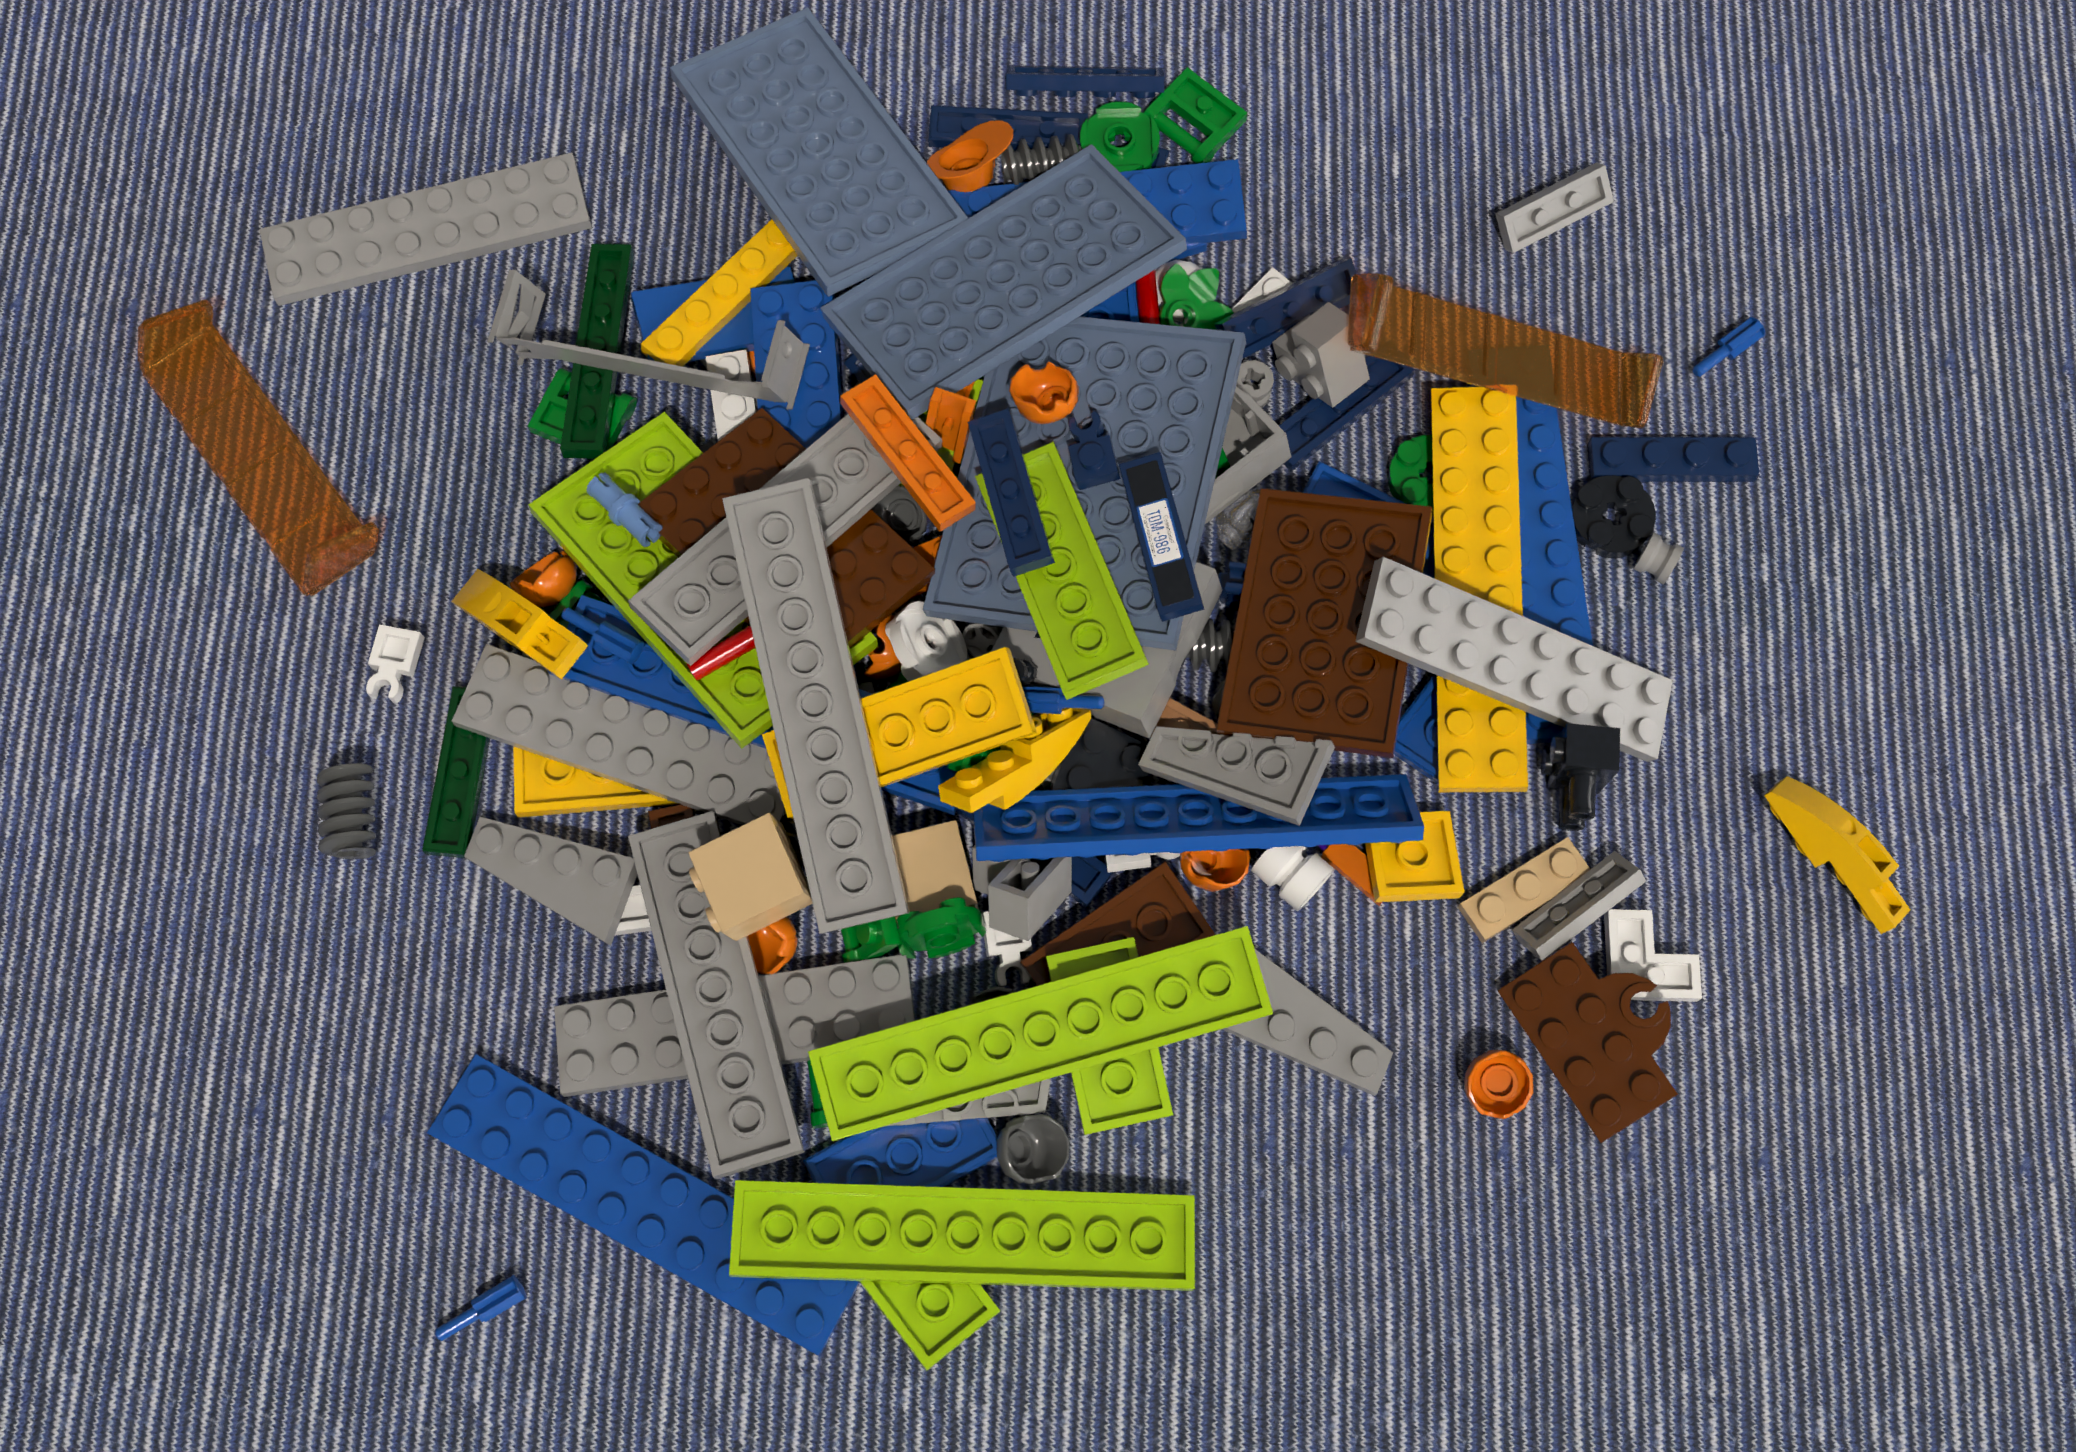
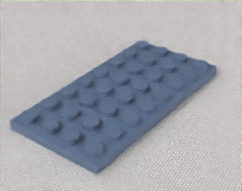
[670,7,968,297]
[820,144,1187,420]

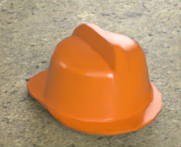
[927,120,1014,192]

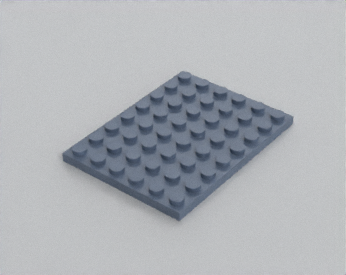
[923,317,1246,651]

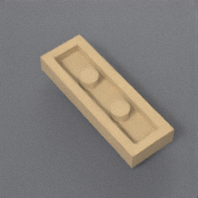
[1458,837,1590,943]

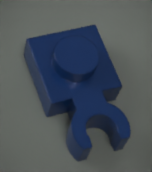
[1068,411,1121,490]

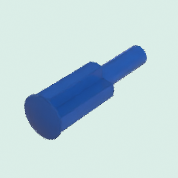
[1693,317,1765,377]
[562,607,644,664]
[1022,687,1105,714]
[435,1274,527,1341]

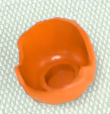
[1009,362,1079,424]
[510,551,577,608]
[864,614,901,681]
[1180,849,1250,892]
[748,916,798,975]
[1464,1050,1533,1119]

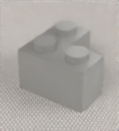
[1272,302,1370,408]
[972,845,1072,941]

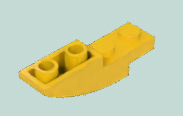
[451,569,588,680]
[938,708,1091,813]
[1764,776,1911,934]

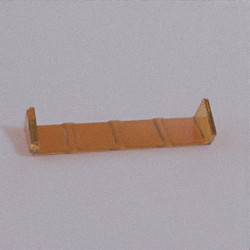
[1347,273,1663,429]
[138,300,379,597]

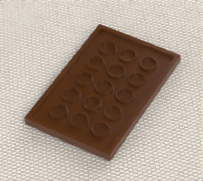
[638,408,935,649]
[1217,488,1432,758]

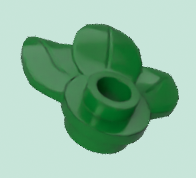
[1159,264,1234,330]

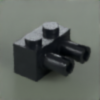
[1541,723,1620,831]

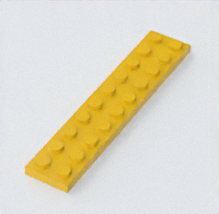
[1431,386,1528,793]

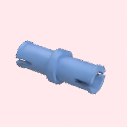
[587,473,663,547]

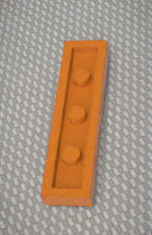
[840,374,976,532]

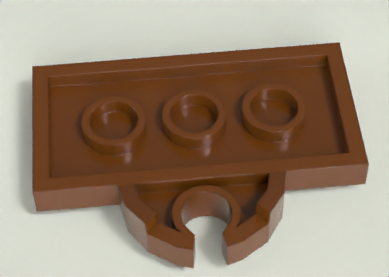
[1019,862,1216,986]
[1498,942,1678,1143]

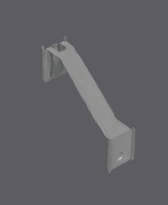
[487,270,810,410]

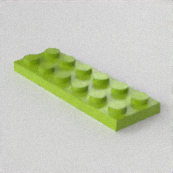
[975,442,1149,700]

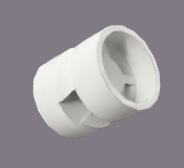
[1251,846,1335,911]

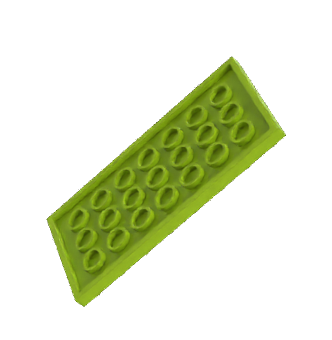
[528,412,878,749]

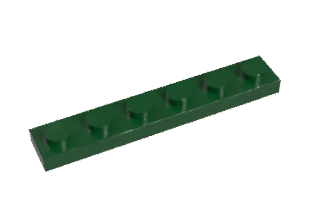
[560,244,634,459]

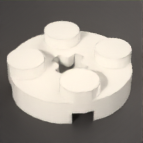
[885,601,967,681]

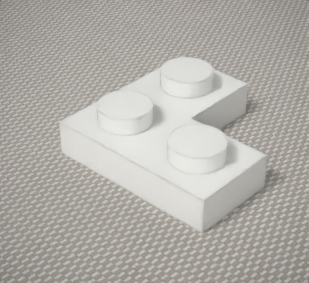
[1604,909,1702,1002]

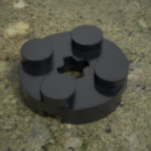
[1572,475,1656,559]

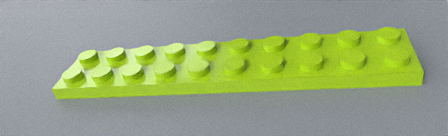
[808,926,1273,1141]
[729,1180,1195,1291]

